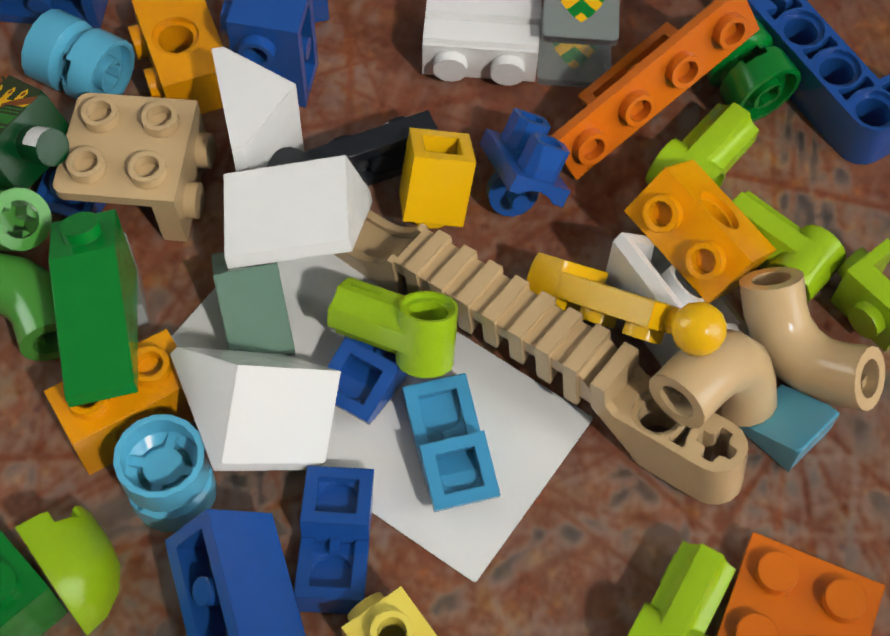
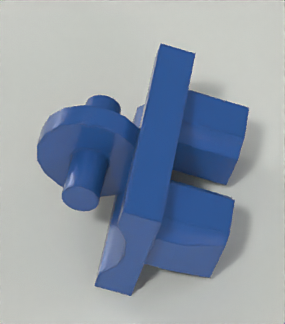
[479,108,571,217]

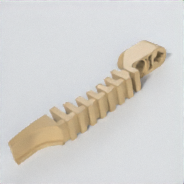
[334,210,748,505]

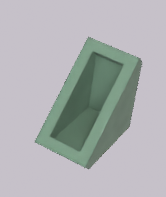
[211,252,296,356]

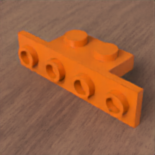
[551,0,760,180]

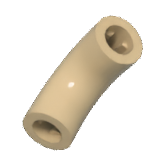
[739,267,885,411]
[649,329,778,428]

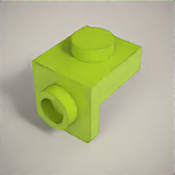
[830,238,890,352]

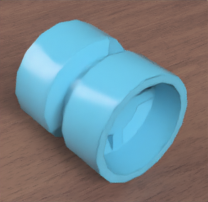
[21,9,135,100]
[113,414,217,532]

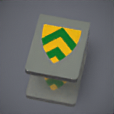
[537,0,620,88]

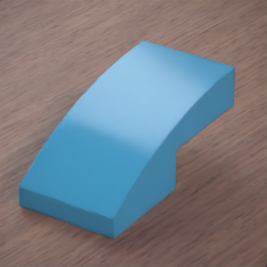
[401,373,501,513]

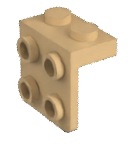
[53,92,215,242]

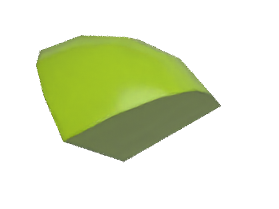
[15,506,121,636]

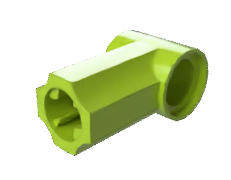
[645,102,759,187]
[732,190,847,303]
[327,277,458,378]
[628,541,736,636]

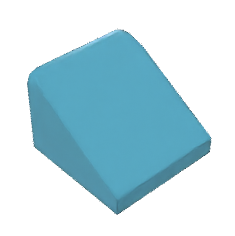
[739,384,840,472]

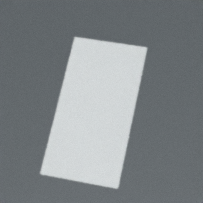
[171,254,593,582]

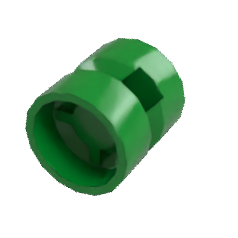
[704,14,801,122]

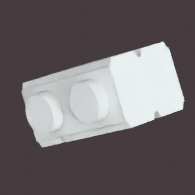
[422,0,542,86]

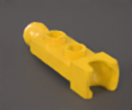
[526,252,727,357]

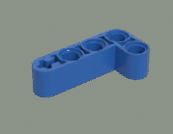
[747,0,890,165]

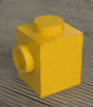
[399,127,476,229]

